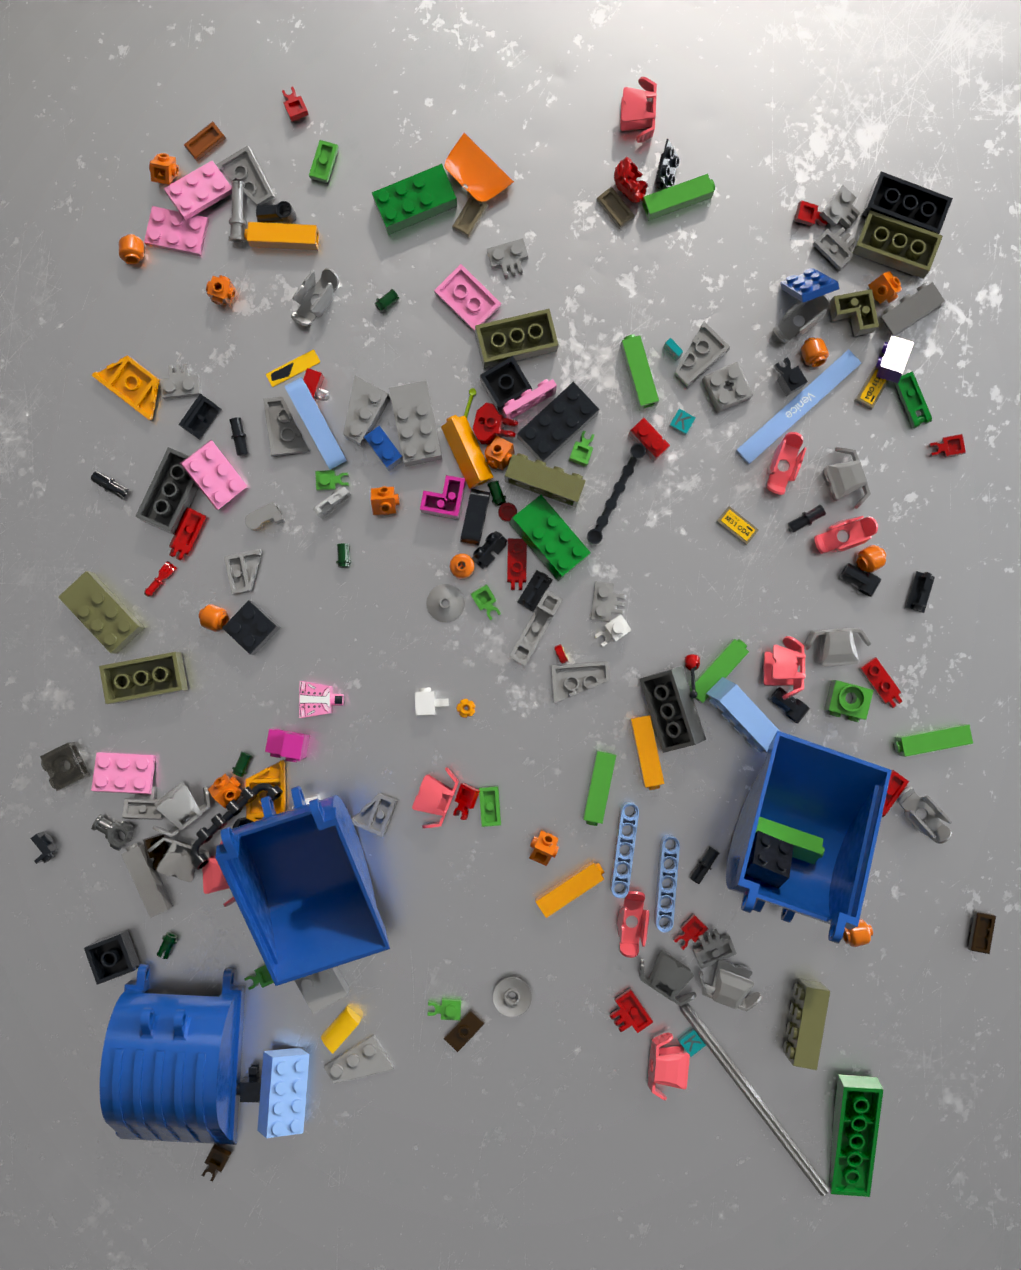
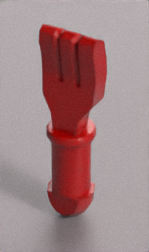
[144,561,177,597]

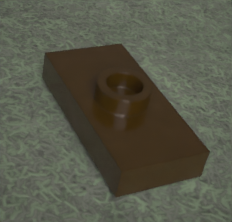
[968,911,996,954]
[444,1009,485,1052]

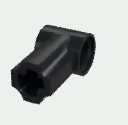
[256,201,296,224]
[840,563,881,597]
[769,687,810,724]

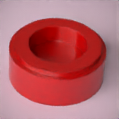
[498,502,517,522]
[554,644,568,664]

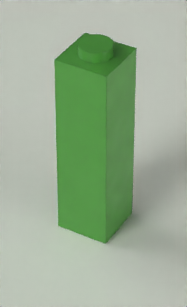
[642,174,715,221]
[620,334,659,410]
[689,639,749,703]
[894,724,973,757]
[582,750,616,826]
[755,817,825,864]

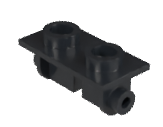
[472,531,508,569]
[517,570,553,612]
[905,571,935,613]

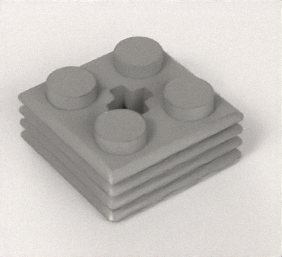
[702,362,753,413]

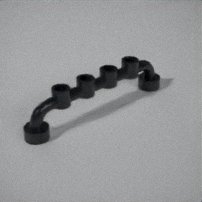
[587,443,646,545]
[191,783,283,870]

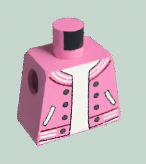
[299,681,344,718]

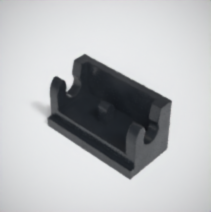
[178,394,222,440]

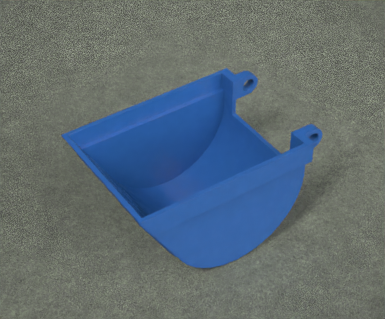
[726,731,892,943]
[215,786,390,986]
[100,964,246,1145]

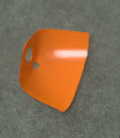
[444,133,514,202]

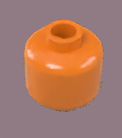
[119,234,144,265]
[800,337,829,367]
[856,545,886,573]
[449,553,475,579]
[199,604,229,632]
[843,919,873,947]

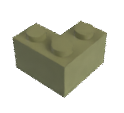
[829,289,879,336]

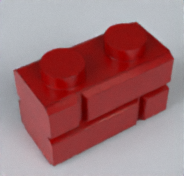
[628,418,670,462]

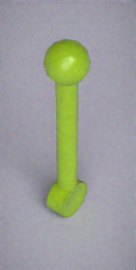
[464,388,476,418]

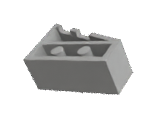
[881,282,945,336]
[343,375,390,448]

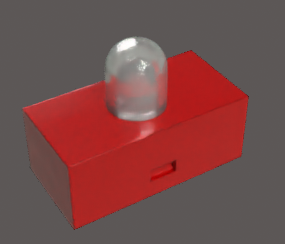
[303,368,330,402]

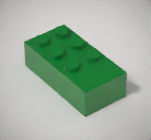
[372,164,458,235]
[509,495,591,581]

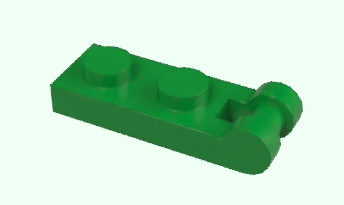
[894,371,932,428]

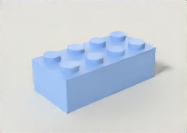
[706,677,779,753]
[257,1048,309,1138]

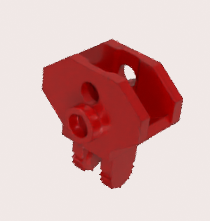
[473,403,518,445]

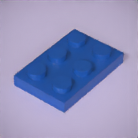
[780,268,840,303]

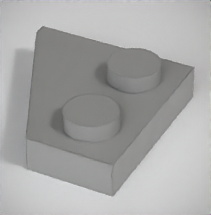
[313,487,351,519]
[224,549,262,595]
[352,793,398,837]

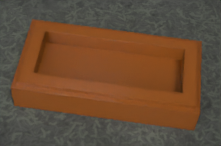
[184,121,226,161]

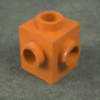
[149,153,179,185]
[868,271,903,304]
[206,275,236,306]
[485,436,515,470]
[371,486,400,515]
[208,774,242,809]
[529,831,559,866]

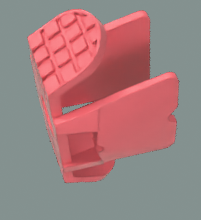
[620,77,657,143]
[766,432,806,495]
[814,516,878,554]
[763,636,806,700]
[412,767,459,828]
[202,841,236,907]
[617,891,650,958]
[647,1032,690,1101]

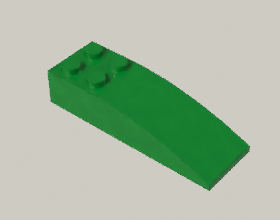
[830,1074,884,1197]

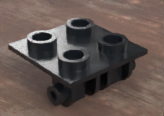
[654,139,680,190]

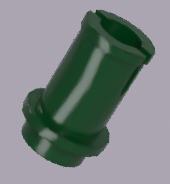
[374,289,399,312]
[487,480,506,506]
[336,543,351,568]
[232,751,253,777]
[157,932,177,959]

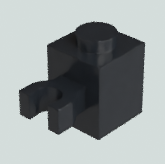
[774,357,808,397]
[237,1064,261,1103]

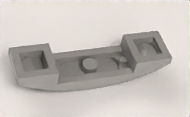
[509,590,563,666]

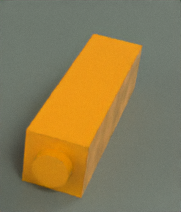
[244,222,319,250]
[441,415,494,489]
[629,715,665,790]
[535,860,605,918]

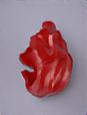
[614,157,648,203]

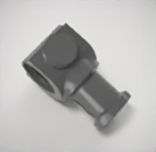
[91,814,134,851]

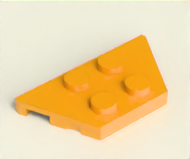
[91,356,160,420]
[246,760,286,821]

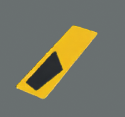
[266,350,320,387]

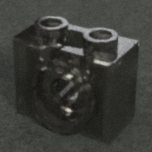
[40,742,91,791]

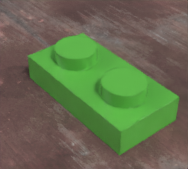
[309,140,339,183]
[479,786,501,827]

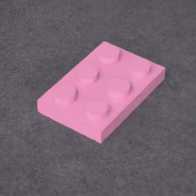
[164,160,232,221]
[144,206,209,256]
[434,264,501,332]
[503,379,557,419]
[180,440,247,510]
[91,752,156,795]

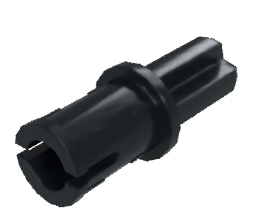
[229,417,248,456]
[91,471,129,500]
[788,505,826,532]
[690,846,720,884]

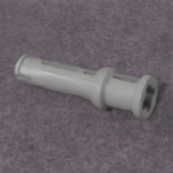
[229,181,246,242]

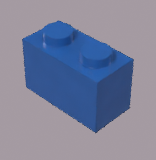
[364,426,403,471]

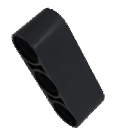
[460,489,490,546]

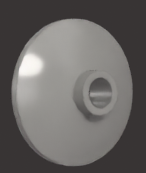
[426,584,465,622]
[493,977,532,1017]

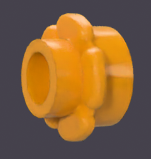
[456,699,475,718]

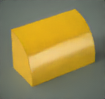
[321,1005,362,1054]

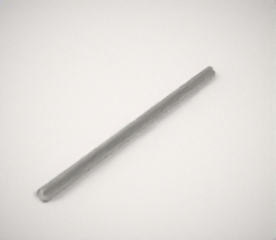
[680,1003,829,1196]

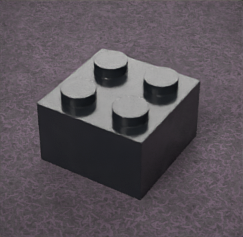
[480,356,532,413]
[222,600,281,655]
[745,831,794,889]
[84,930,140,985]

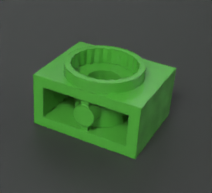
[824,680,874,722]

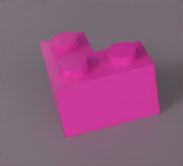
[420,475,466,519]
[265,728,310,762]

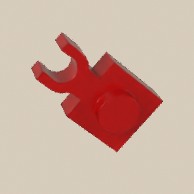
[282,87,309,122]
[795,200,828,227]
[929,434,966,458]
[453,783,480,820]
[673,914,708,950]

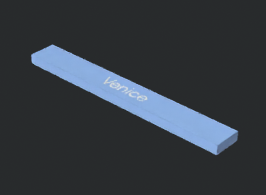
[736,349,861,465]

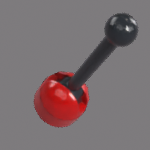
[685,654,700,698]

